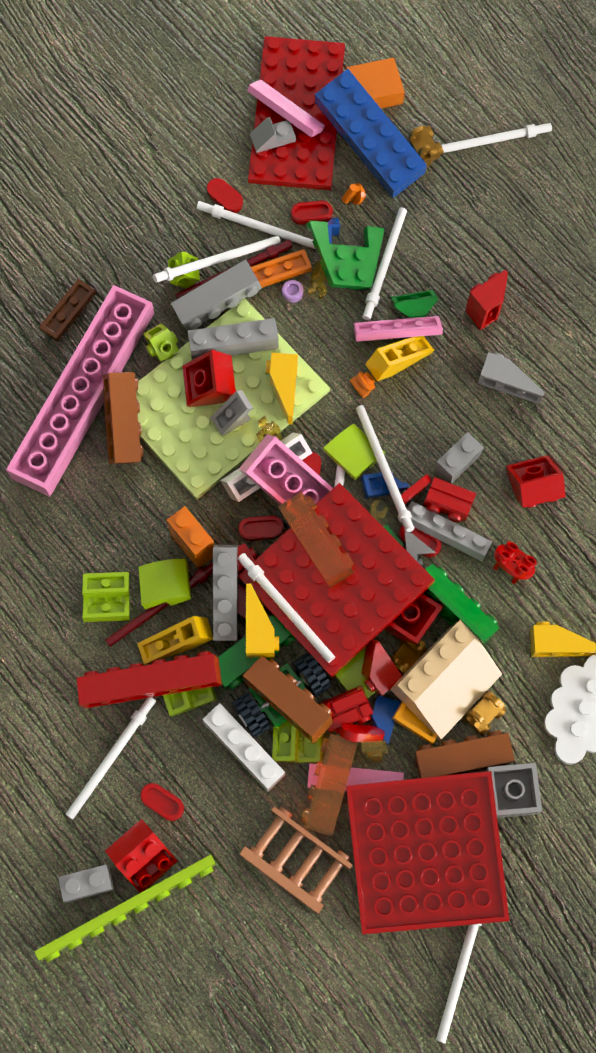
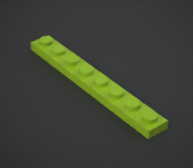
[34,855,216,963]

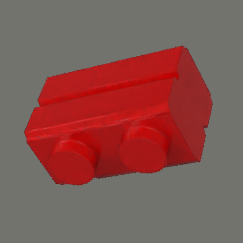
[423,477,477,523]
[319,685,373,733]

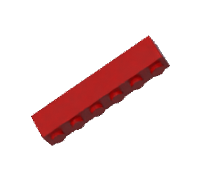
[76,651,222,709]

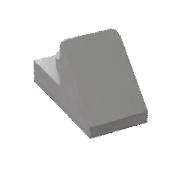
[250,117,296,153]
[210,390,253,435]
[405,532,436,567]

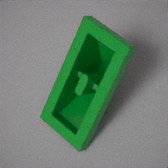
[391,290,438,318]

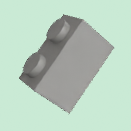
[434,432,484,483]
[58,865,115,903]

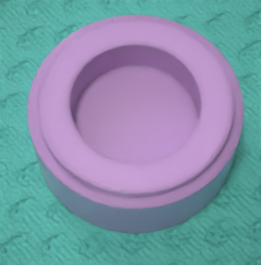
[282,280,303,303]

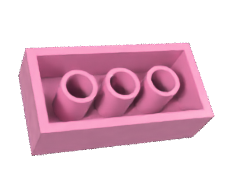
[239,434,333,521]

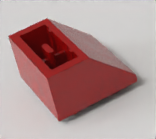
[465,270,508,330]
[105,819,178,893]

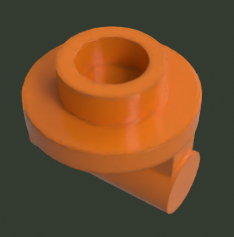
[342,183,366,205]
[350,372,375,398]

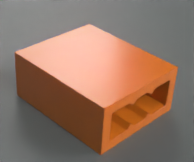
[346,58,405,108]
[167,506,214,569]

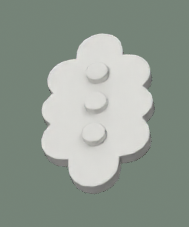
[544,655,596,765]

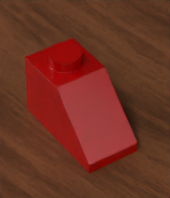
[361,639,402,695]

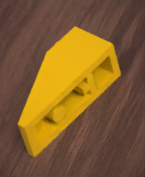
[365,336,434,381]
[266,352,298,424]
[246,584,279,658]
[137,616,213,665]
[530,621,596,657]

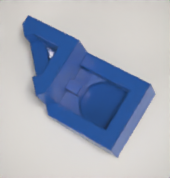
[328,218,340,244]
[360,472,409,499]
[371,695,400,747]

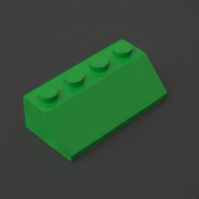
[423,564,499,646]

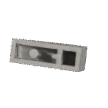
[477,352,545,405]

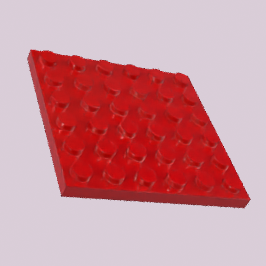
[238,483,435,677]
[346,771,510,934]

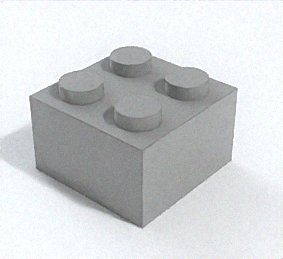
[484,763,542,818]

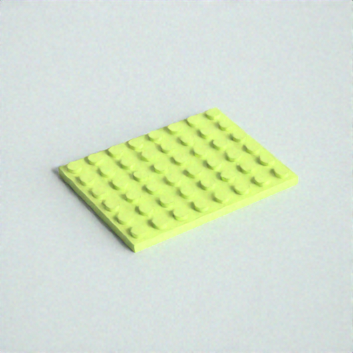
[136,298,330,500]

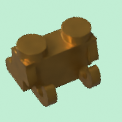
[408,125,444,167]
[389,640,428,676]
[461,691,506,735]

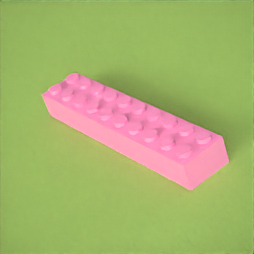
[6,285,154,497]

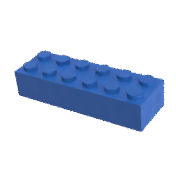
[315,69,427,199]

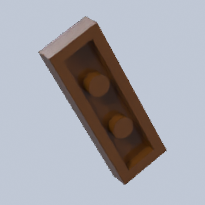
[39,279,96,342]

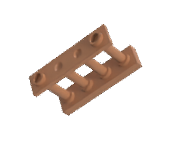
[240,807,352,914]

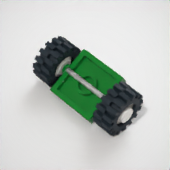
[231,652,331,738]

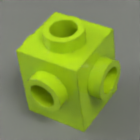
[168,252,200,289]
[143,324,179,361]

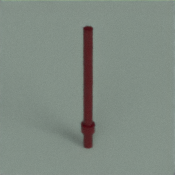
[175,240,293,299]
[105,562,213,647]

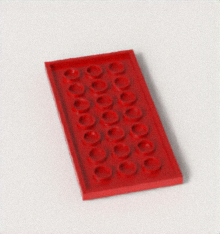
[248,36,345,191]

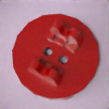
[493,541,537,585]

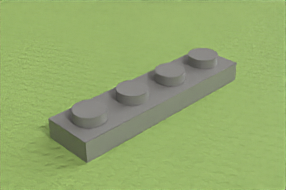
[407,501,492,561]

